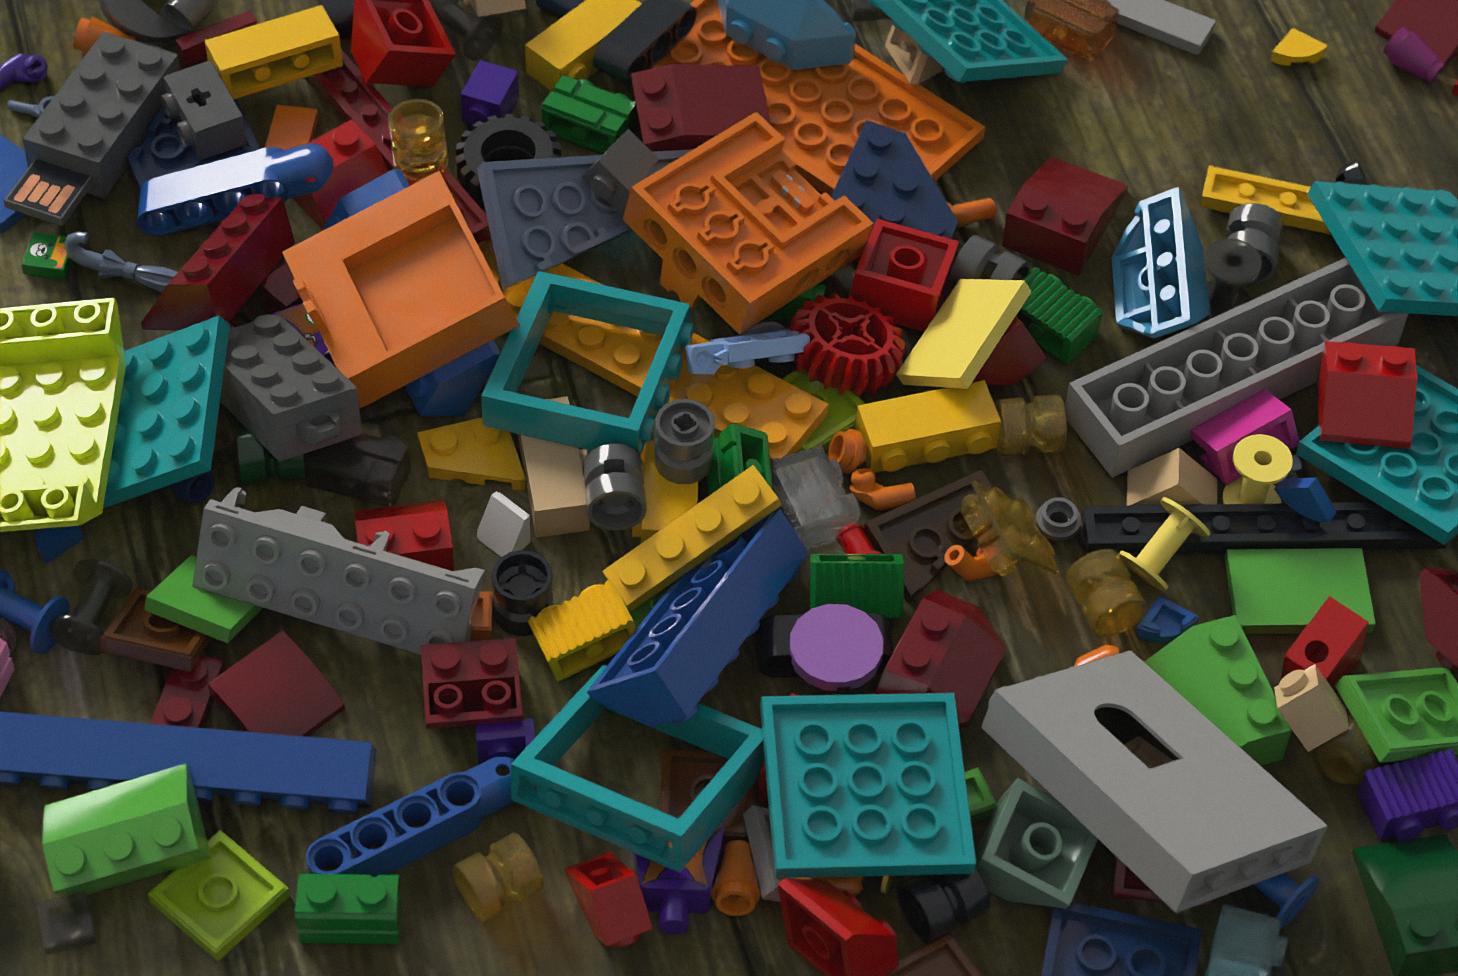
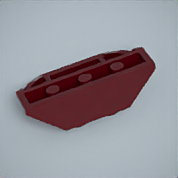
[875,590,1006,729]

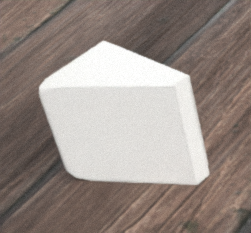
[477,491,531,557]

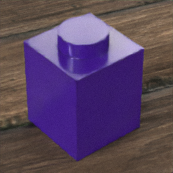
[461,60,519,125]

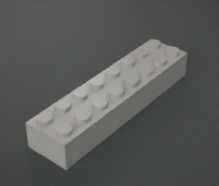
[1063,258,1408,478]

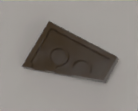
[863,470,1004,604]

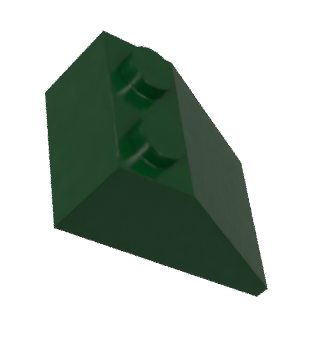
[1352,834,1458,976]

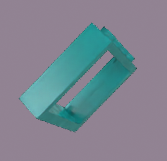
[481,271,696,455]
[511,665,765,872]

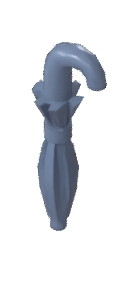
[65,232,178,292]

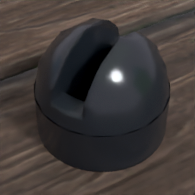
[1335,159,1369,185]

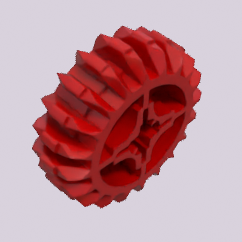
[789,292,905,397]

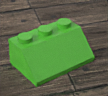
[1144,615,1292,766]
[42,764,211,900]

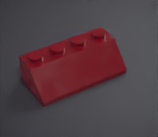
[141,194,295,331]

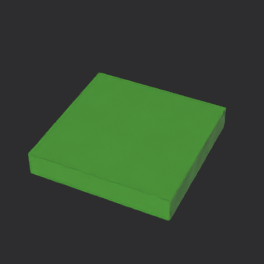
[144,555,263,643]

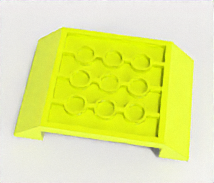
[0,298,126,532]

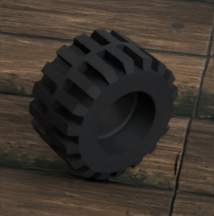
[455,114,562,213]

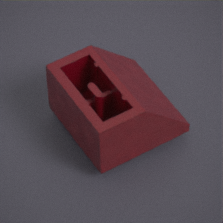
[421,638,523,729]

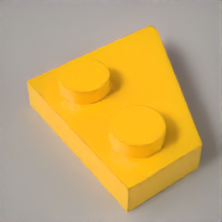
[417,417,526,491]

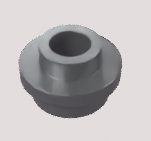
[1035,497,1081,541]

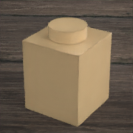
[1274,664,1349,752]

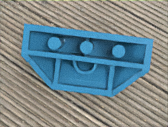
[717,0,856,70]
[1112,187,1210,339]

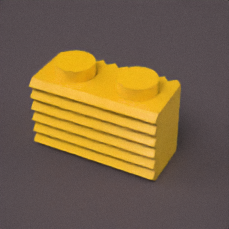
[528,580,637,682]

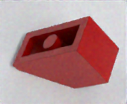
[564,852,653,947]

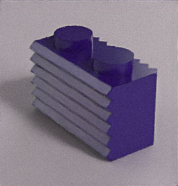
[1358,749,1458,841]

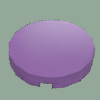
[789,604,883,691]

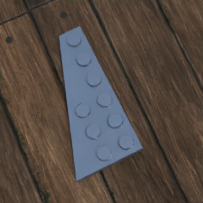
[477,149,693,291]

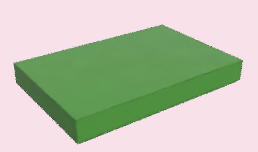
[1224,548,1376,634]
[1335,667,1458,763]

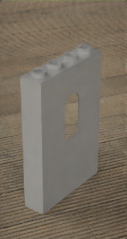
[981,650,1327,913]

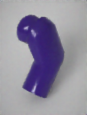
[0,54,48,90]

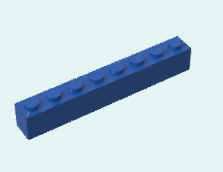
[0,712,377,814]

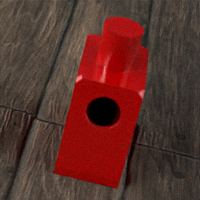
[1274,596,1369,694]

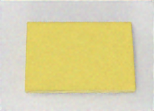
[896,279,1032,389]

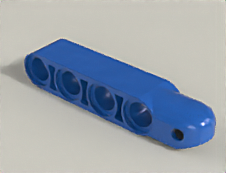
[137,143,334,236]
[306,757,515,877]

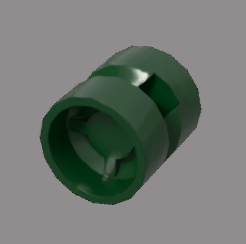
[236,427,306,486]

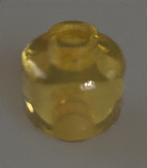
[1316,714,1380,785]

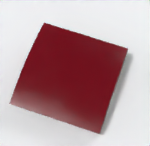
[208,630,345,737]

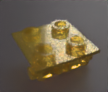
[961,480,1060,576]

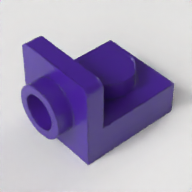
[476,719,536,764]

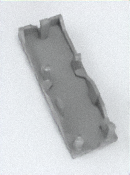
[192,488,485,655]

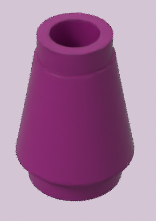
[1383,27,1445,84]

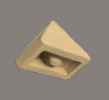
[885,24,943,85]
[1126,448,1217,506]

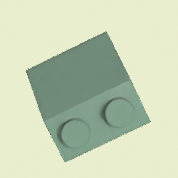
[975,778,1098,908]

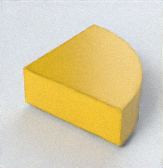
[1270,28,1328,66]

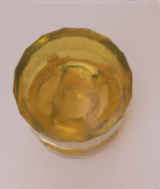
[388,99,448,180]
[995,394,1067,456]
[1066,549,1147,637]
[452,833,545,922]

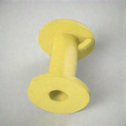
[1222,434,1293,504]
[1118,497,1211,592]

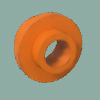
[828,429,867,474]

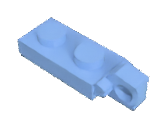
[685,329,810,374]

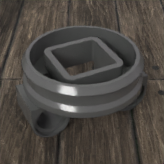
[99,0,218,46]

